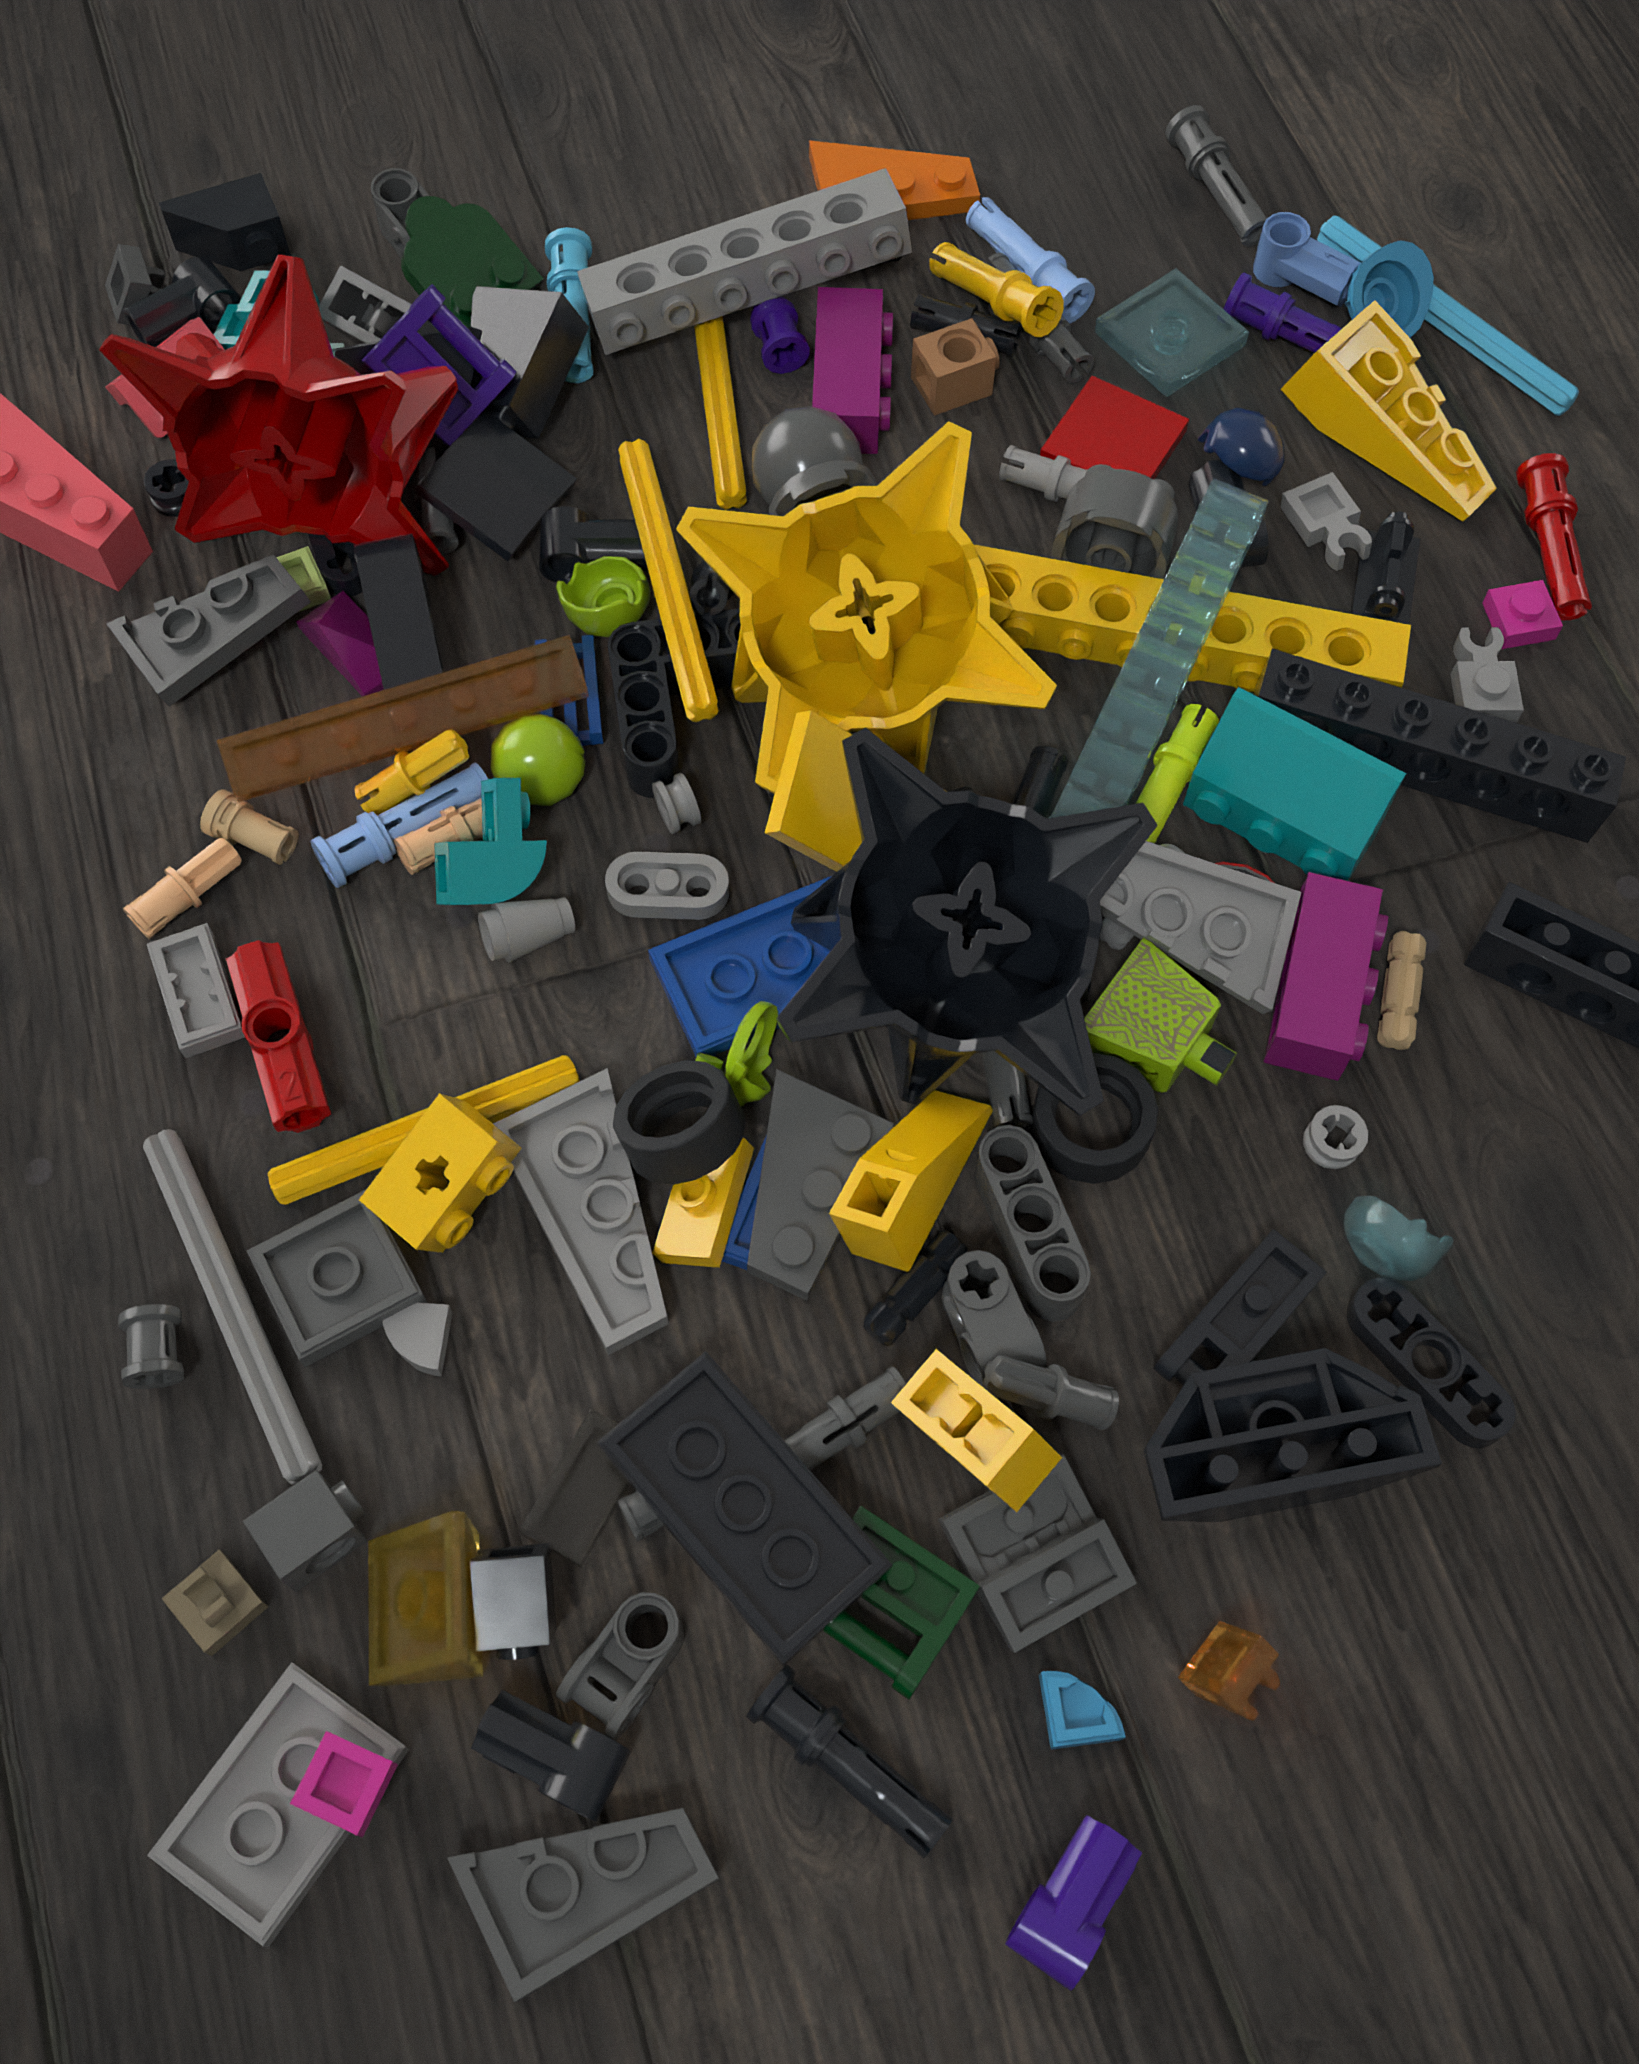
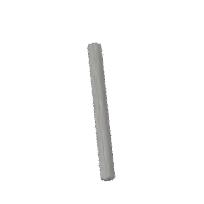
[143,1129,322,1485]

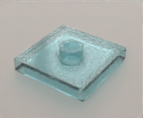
[1094,268,1249,397]

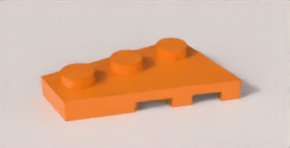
[809,140,980,220]

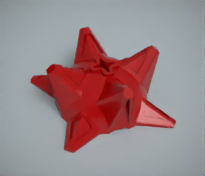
[99,255,458,576]

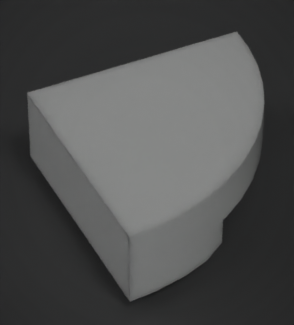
[382,1302,453,1377]

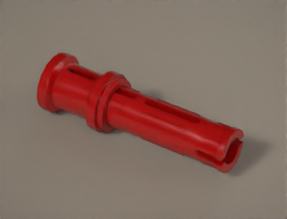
[1516,453,1592,621]

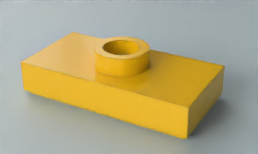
[652,1138,754,1268]

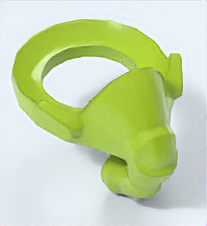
[695,1001,778,1106]

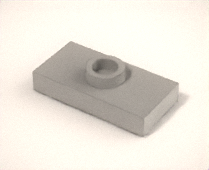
[147,923,245,1059]

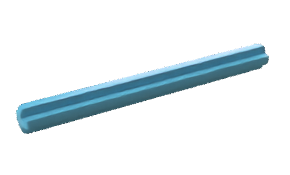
[1317,216,1579,416]

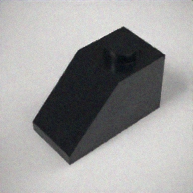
[159,173,291,271]

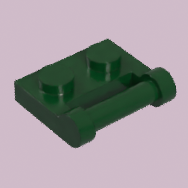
[823,1506,980,1700]

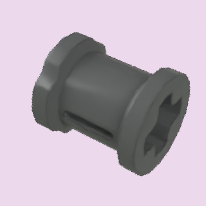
[118,1304,184,1389]

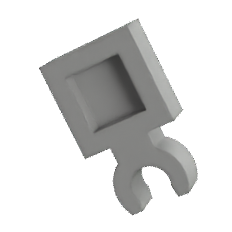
[1280,472,1372,571]
[1450,627,1524,723]

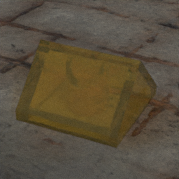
[368,1511,483,1686]

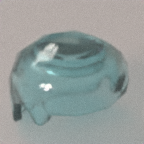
[1343,1196,1454,1281]

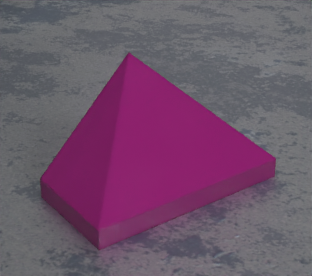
[296,591,384,701]

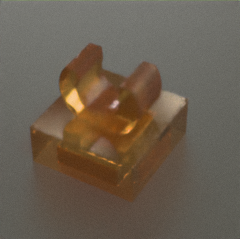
[1178,1621,1280,1720]

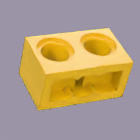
[891,1349,1062,1512]

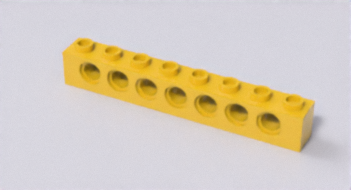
[973,544,1411,692]

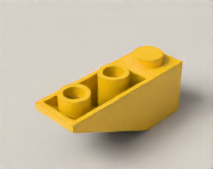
[829,1090,993,1272]

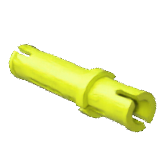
[1135,704,1219,844]

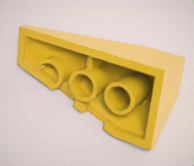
[1280,300,1497,522]

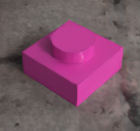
[1482,580,1563,649]
[290,1731,398,1838]

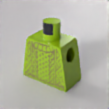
[1084,938,1237,1092]

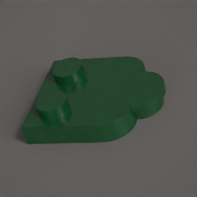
[401,196,544,327]

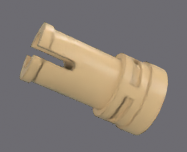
[200,789,299,865]

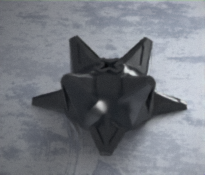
[776,728,1158,1116]

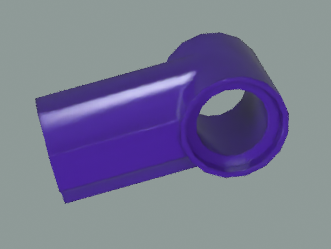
[1005,1815,1142,1991]

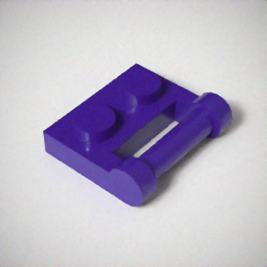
[361,284,516,446]

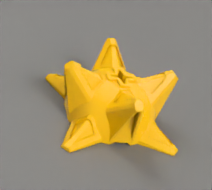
[676,421,1057,794]

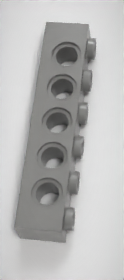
[577,168,912,355]

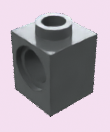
[243,1470,368,1592]

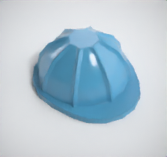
[1344,240,1434,338]

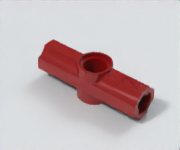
[226,940,331,1133]

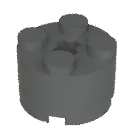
[1051,464,1179,579]

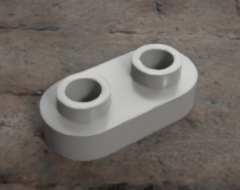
[605,852,729,920]

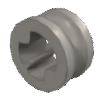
[652,773,701,834]
[1303,1105,1368,1169]

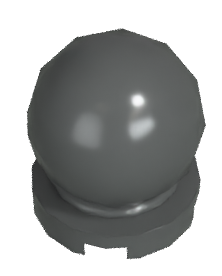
[751,406,878,516]

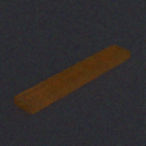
[217,635,589,802]

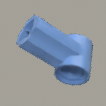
[1253,212,1361,307]

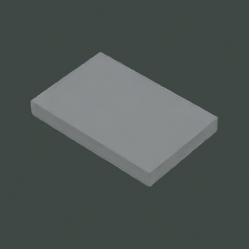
[147,1662,410,1947]

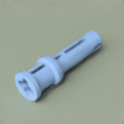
[966,197,1095,323]
[310,762,488,888]

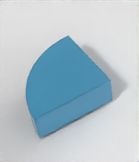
[1039,1671,1126,1750]

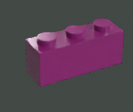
[812,287,893,454]
[1263,872,1388,1081]

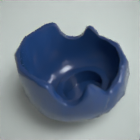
[1198,408,1284,486]

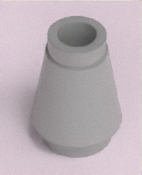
[478,897,575,963]

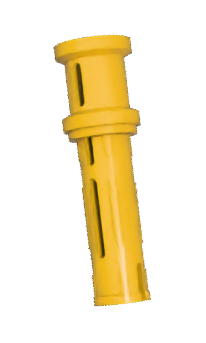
[929,242,1064,337]

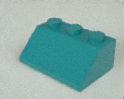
[1183,687,1406,881]

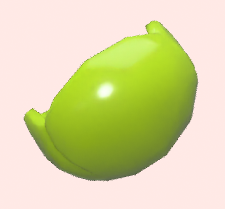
[556,556,651,638]
[491,714,585,806]

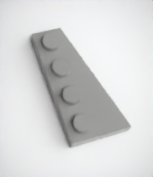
[1100,841,1301,1014]
[494,1068,669,1355]

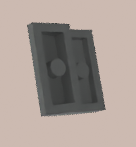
[938,1454,1137,1653]

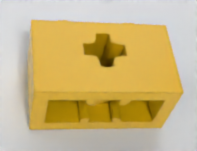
[359,1093,522,1253]

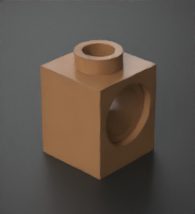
[911,318,999,416]

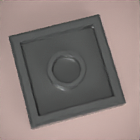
[247,1189,427,1367]

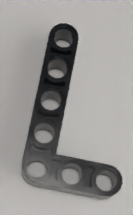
[608,608,874,798]

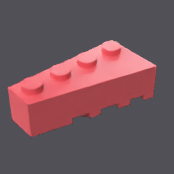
[0,393,153,592]

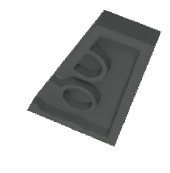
[106,554,311,707]
[747,1069,894,1301]
[447,1808,720,2002]

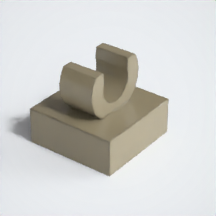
[162,1549,269,1657]

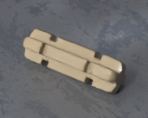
[1377,931,1427,1050]

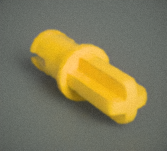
[354,729,469,815]

